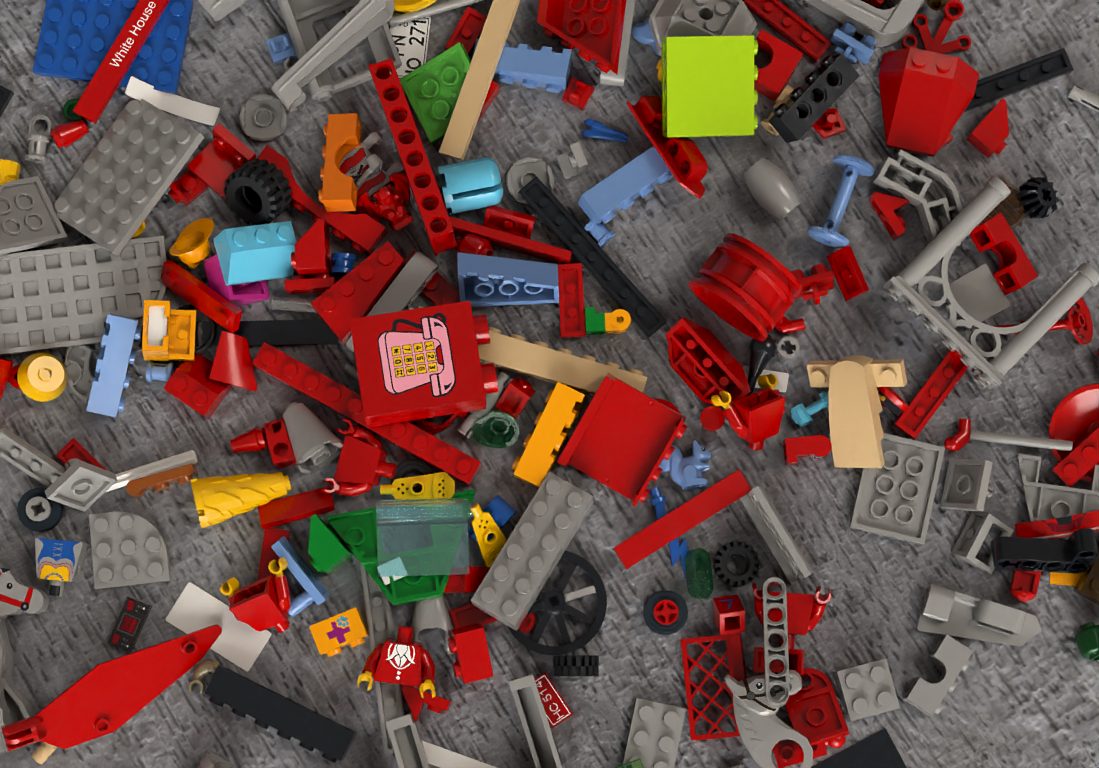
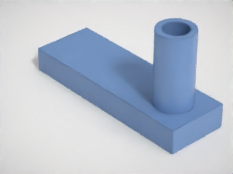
[271,536,330,617]

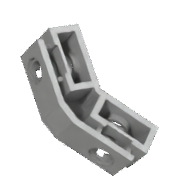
[872,150,971,247]

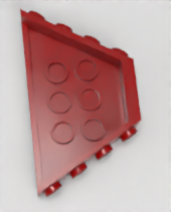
[537,0,626,75]

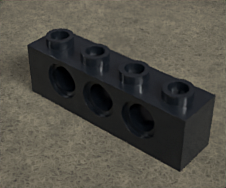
[769,53,860,143]

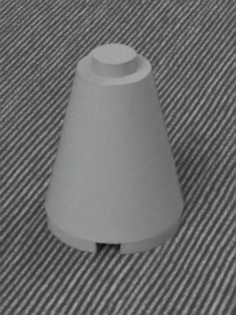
[283,402,343,473]

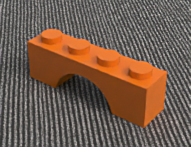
[319,113,362,212]

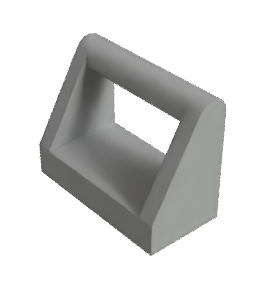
[951,511,1014,575]

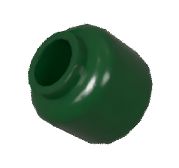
[1075,622,1099,662]

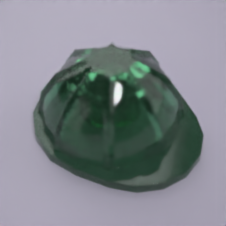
[472,410,520,448]

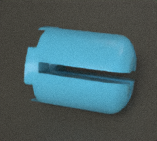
[438,157,503,215]

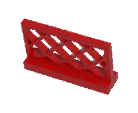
[681,633,747,741]

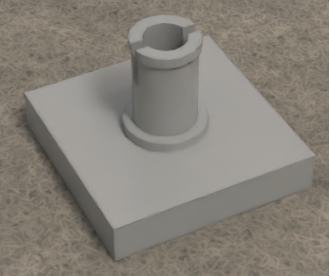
[45,458,117,512]
[940,458,993,512]

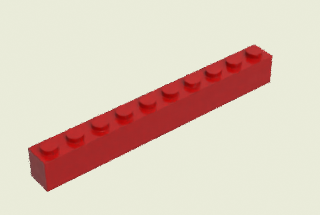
[252,342,482,487]

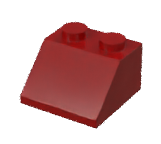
[291,219,331,279]
[163,354,233,419]

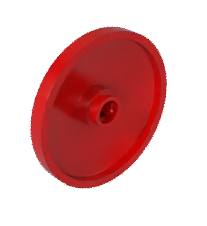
[1049,383,1099,482]

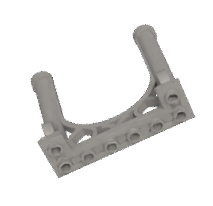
[883,176,1099,389]

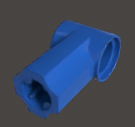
[467,495,517,541]

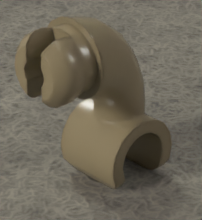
[188,659,220,694]

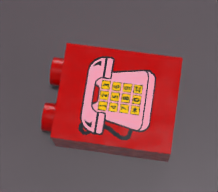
[349,301,498,428]

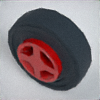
[643,590,688,635]

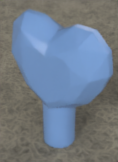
[632,16,660,56]

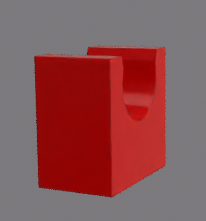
[754,29,804,102]

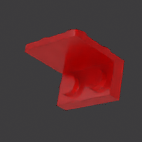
[188,123,256,198]

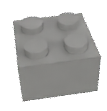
[833,658,900,721]

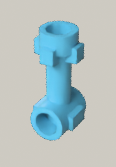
[790,391,829,428]

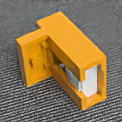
[142,300,196,361]

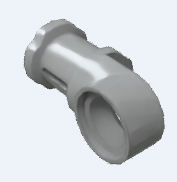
[25,115,54,163]

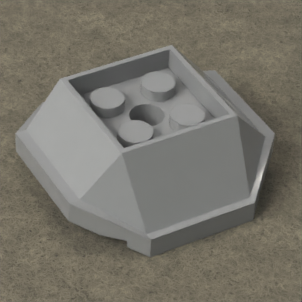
[649,0,757,56]

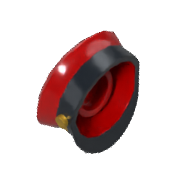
[877,387,908,416]

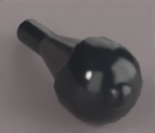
[747,334,778,395]

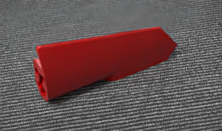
[626,95,708,199]

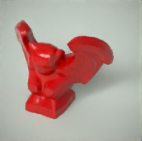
[356,172,413,231]

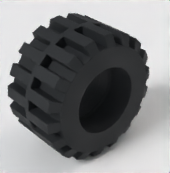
[224,158,292,225]

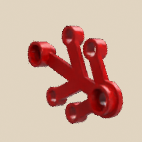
[902,0,972,57]

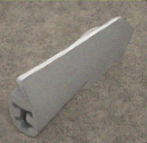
[917,583,1042,646]

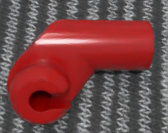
[944,419,971,451]

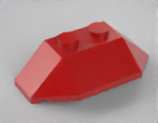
[666,317,751,407]

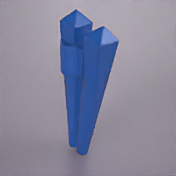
[581,119,629,143]

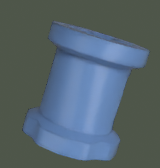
[584,220,616,248]
[146,360,175,382]

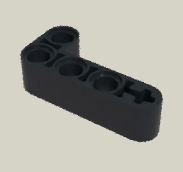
[991,528,1099,574]

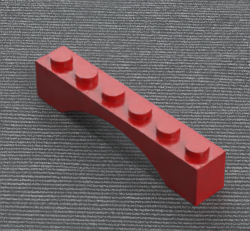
[257,145,388,255]

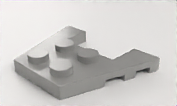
[1018,454,1099,537]

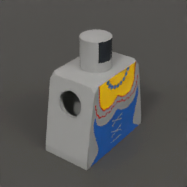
[35,538,88,597]

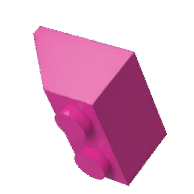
[203,254,270,307]

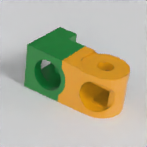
[584,307,631,335]

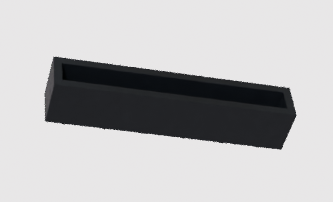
[205,666,357,763]

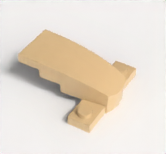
[807,355,907,468]

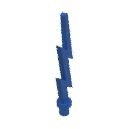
[650,487,694,591]

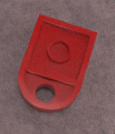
[785,668,849,750]

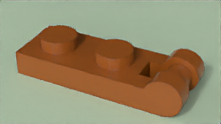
[126,464,199,497]

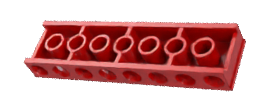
[368,58,458,256]

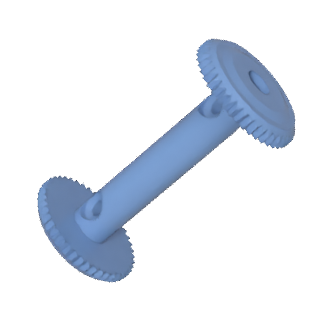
[807,154,875,248]

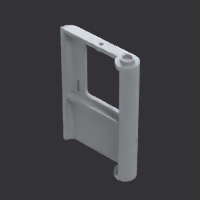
[277,0,402,102]

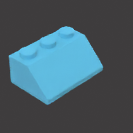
[213,221,297,286]

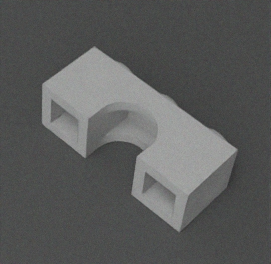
[902,634,973,716]

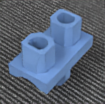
[830,22,876,65]

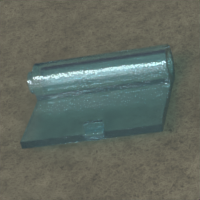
[376,498,474,577]

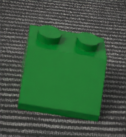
[308,514,353,575]

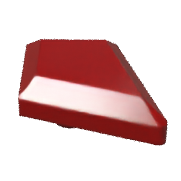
[812,109,846,139]

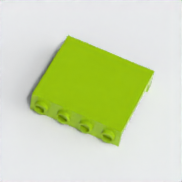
[662,35,758,137]

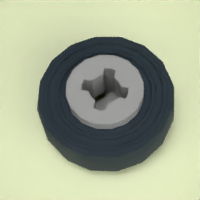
[17,487,64,532]

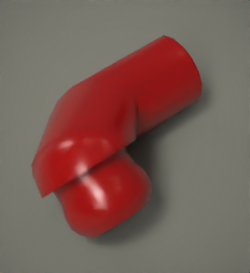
[775,315,805,334]

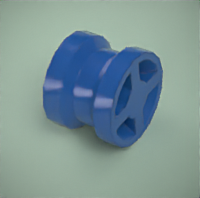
[330,253,356,277]

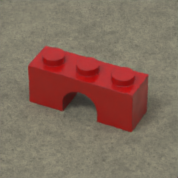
[970,212,1038,295]

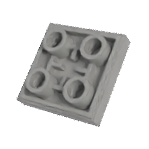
[949,263,1011,331]

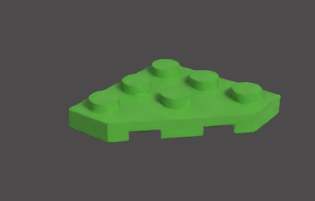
[399,43,471,143]

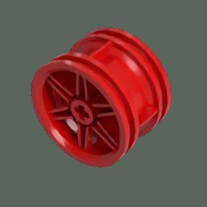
[689,233,802,341]

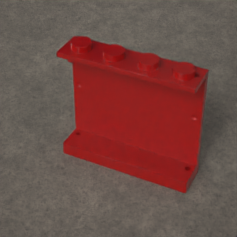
[557,373,687,507]

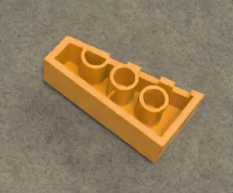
[511,382,585,489]

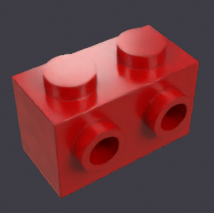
[447,623,493,684]

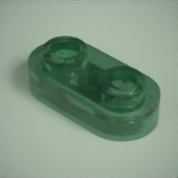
[685,548,713,599]

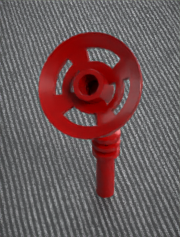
[993,298,1093,345]

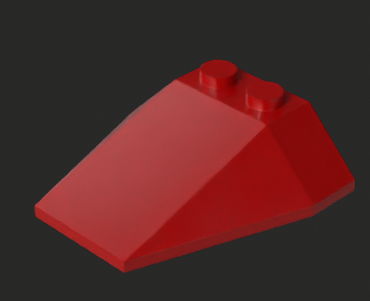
[878,47,979,157]

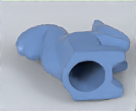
[659,440,711,491]

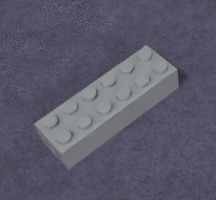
[471,472,594,631]

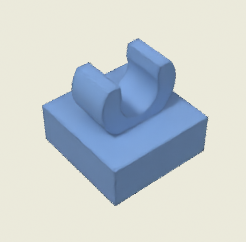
[266,33,297,65]

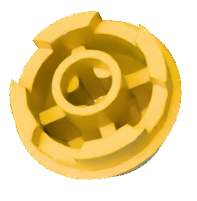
[17,353,68,402]

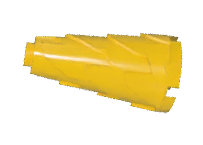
[190,472,291,528]

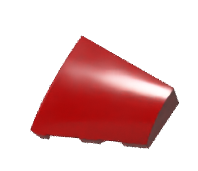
[209,331,258,392]

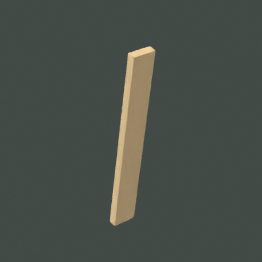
[439,0,520,161]

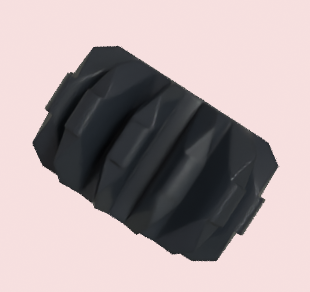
[1017,177,1060,219]

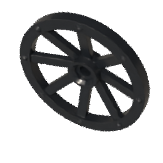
[507,550,607,655]

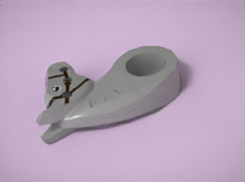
[724,670,813,768]

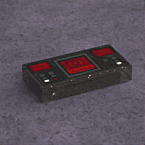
[107,597,152,653]

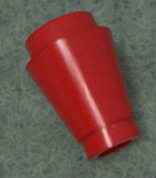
[50,119,89,149]
[230,427,269,454]

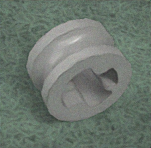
[777,336,800,360]

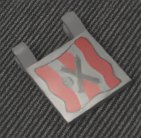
[340,132,405,198]

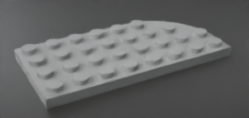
[0,236,167,355]

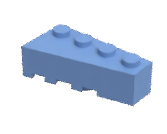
[472,39,572,93]
[457,252,559,307]
[86,313,142,417]

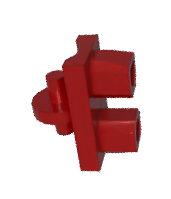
[790,263,834,305]

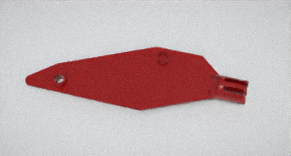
[1,625,222,751]

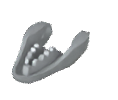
[411,597,455,654]

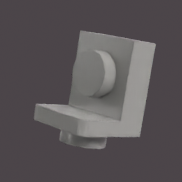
[557,142,588,179]

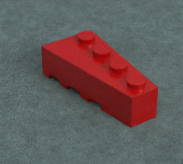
[311,241,405,346]

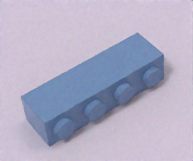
[578,146,673,226]

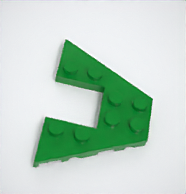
[327,489,475,606]

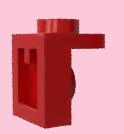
[168,170,208,207]
[495,377,536,420]

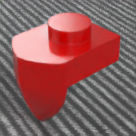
[1009,570,1041,602]

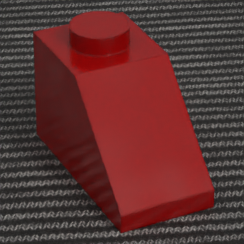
[966,98,1009,159]

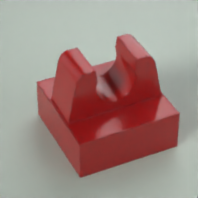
[562,77,594,111]

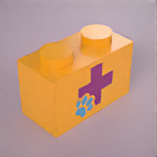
[309,607,369,657]

